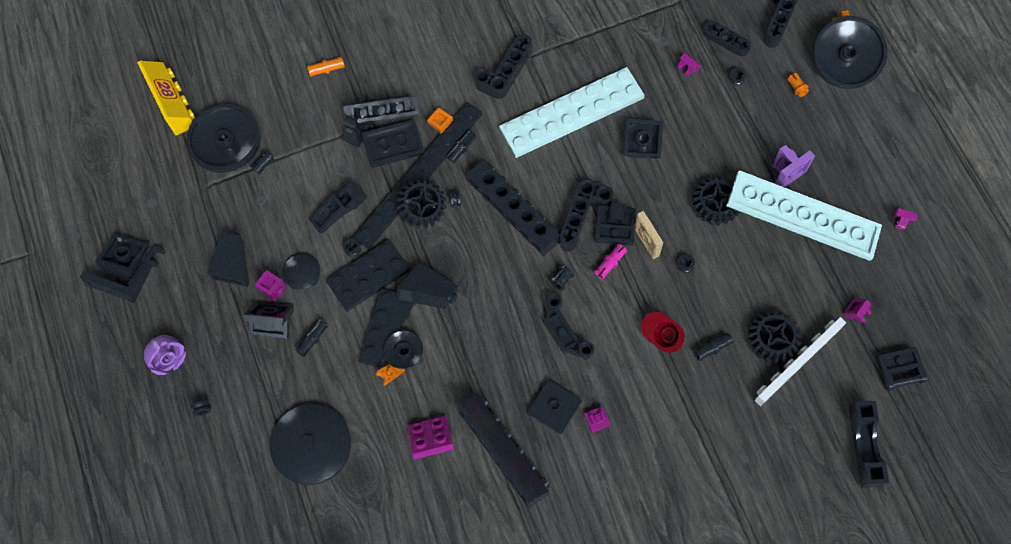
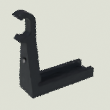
[343,95,374,148]
[80,246,165,303]

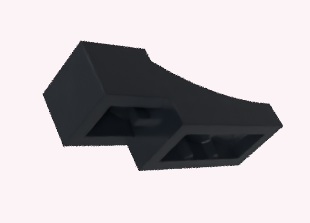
[309,182,367,234]

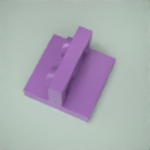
[772,145,815,188]

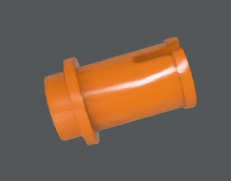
[787,73,809,97]

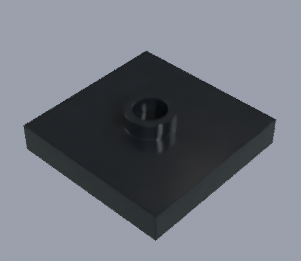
[527,380,582,435]

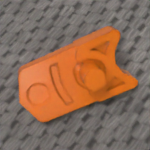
[376,364,405,386]

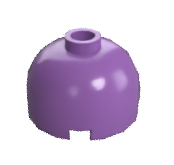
[144,335,186,375]

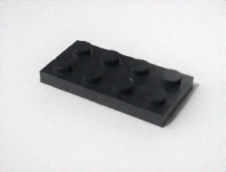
[325,239,411,312]

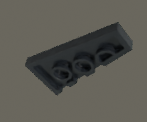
[359,289,416,367]

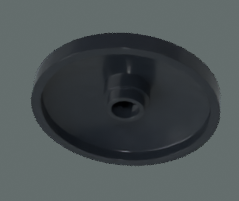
[813,16,888,89]
[186,104,261,173]
[270,404,351,485]

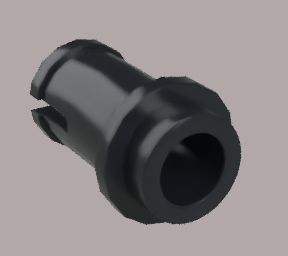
[251,151,274,175]

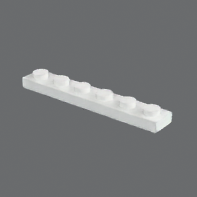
[755,317,846,406]

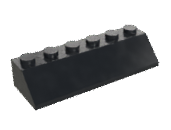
[456,393,550,509]

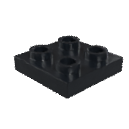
[595,202,636,246]

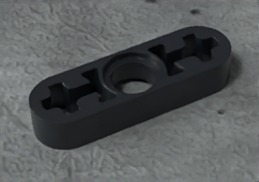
[703,21,751,56]

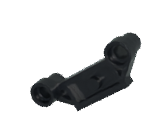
[543,293,594,360]

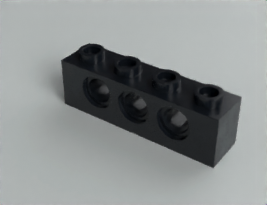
[341,96,419,124]

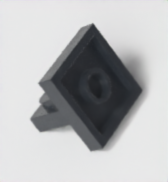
[244,301,294,338]

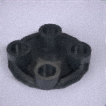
[283,254,320,289]

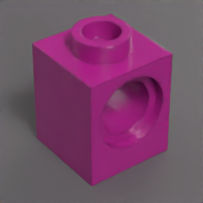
[255,270,287,302]

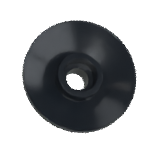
[384,331,423,369]

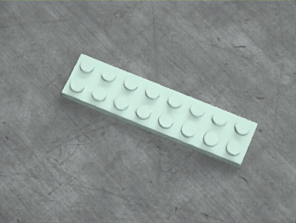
[499,67,644,158]
[726,170,882,261]

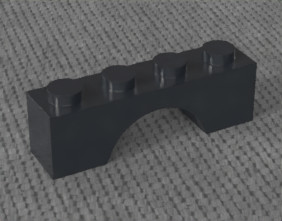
[849,401,889,488]

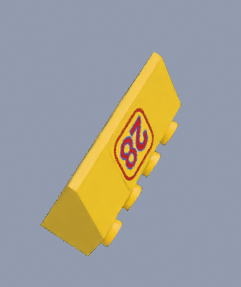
[137,61,195,135]

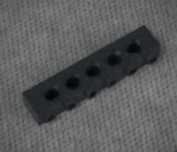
[467,160,560,257]

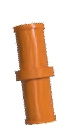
[307,57,345,77]

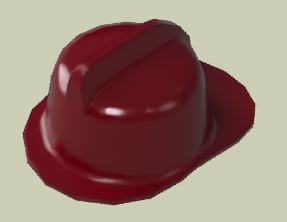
[641,312,685,353]

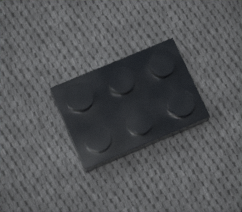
[362,119,424,168]

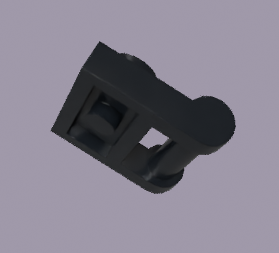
[876,347,928,391]

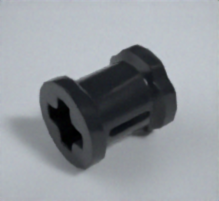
[549,265,574,291]

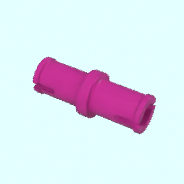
[594,244,627,279]

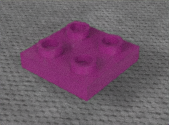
[407,416,454,460]

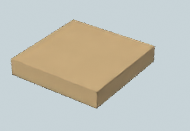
[635,211,663,259]

